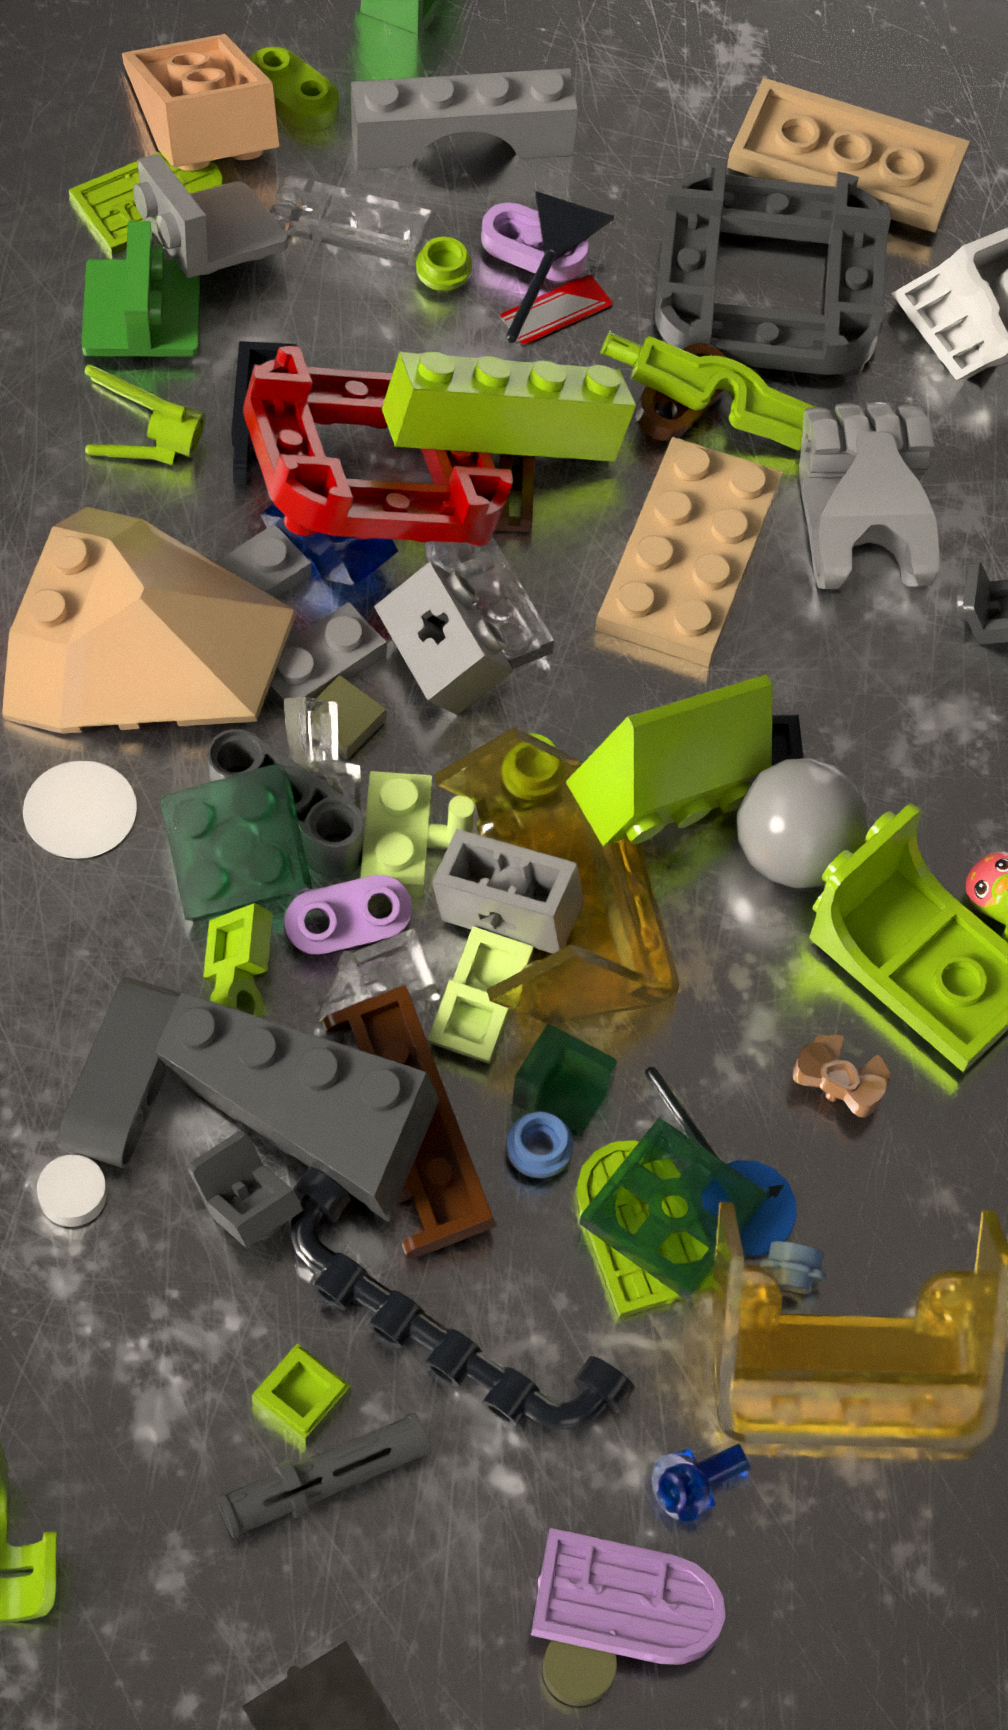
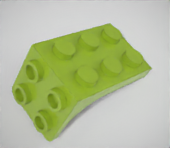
[809,802,1008,1073]

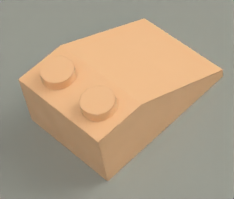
[122,34,280,170]

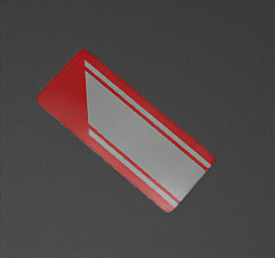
[500,275,613,345]

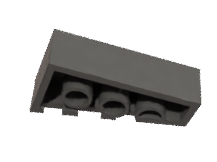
[154,992,440,1222]

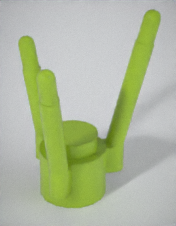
[85,364,206,466]

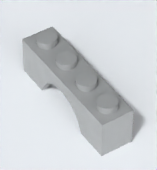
[351,68,578,170]

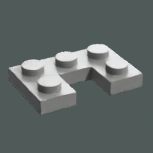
[215,524,387,719]

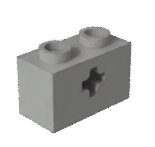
[374,562,513,715]
[432,829,584,956]

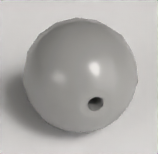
[737,758,868,889]

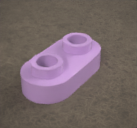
[481,202,589,281]
[284,875,412,956]

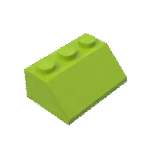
[566,674,773,846]

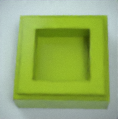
[252,1343,351,1446]

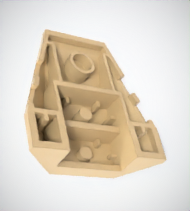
[2,507,296,734]

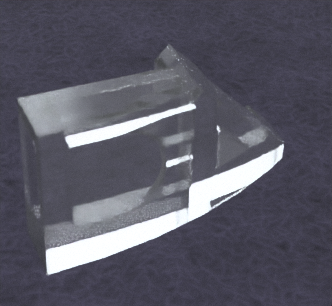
[284,697,361,811]
[314,928,440,1026]

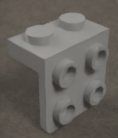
[133,154,288,278]

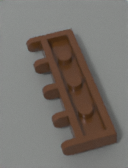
[322,985,497,1259]

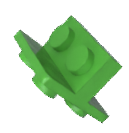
[82,221,200,357]

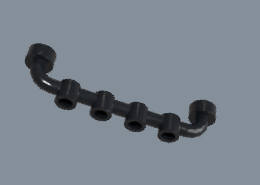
[290,1167,635,1430]

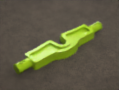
[600,331,815,451]

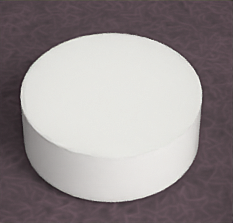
[37,1155,107,1227]

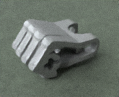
[799,402,940,589]

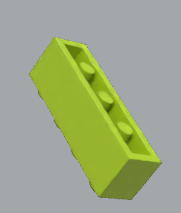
[382,351,636,461]

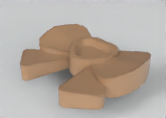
[792,1035,891,1117]

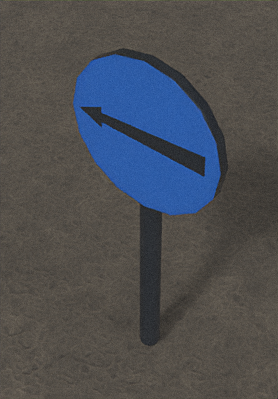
[645,1067,797,1257]

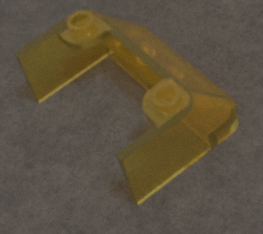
[434,727,679,1025]
[712,1202,1008,1449]

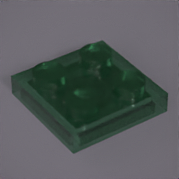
[159,763,313,922]

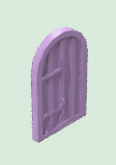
[531,1528,726,1665]

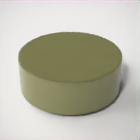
[542,1640,617,1706]

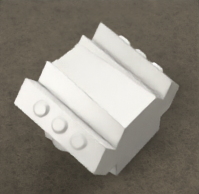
[891,227,1008,380]

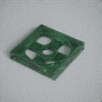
[579,1117,769,1303]

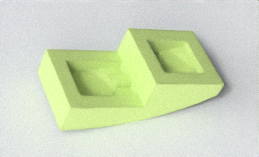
[427,926,534,1064]

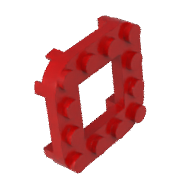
[243,346,513,546]

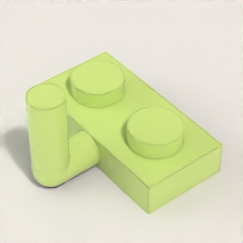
[360,771,474,897]

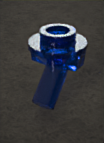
[652,1443,751,1522]

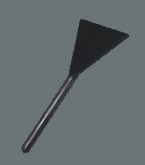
[505,191,614,343]

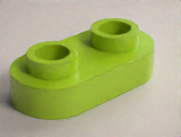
[249,47,339,132]

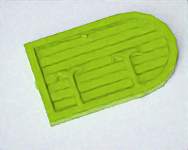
[69,152,223,255]
[576,1140,723,1319]

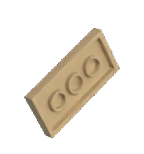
[727,77,970,233]
[595,437,783,668]

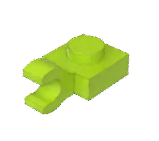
[203,903,273,1018]

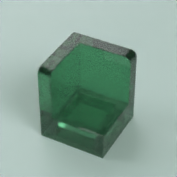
[512,1023,617,1137]

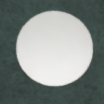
[23,760,137,859]

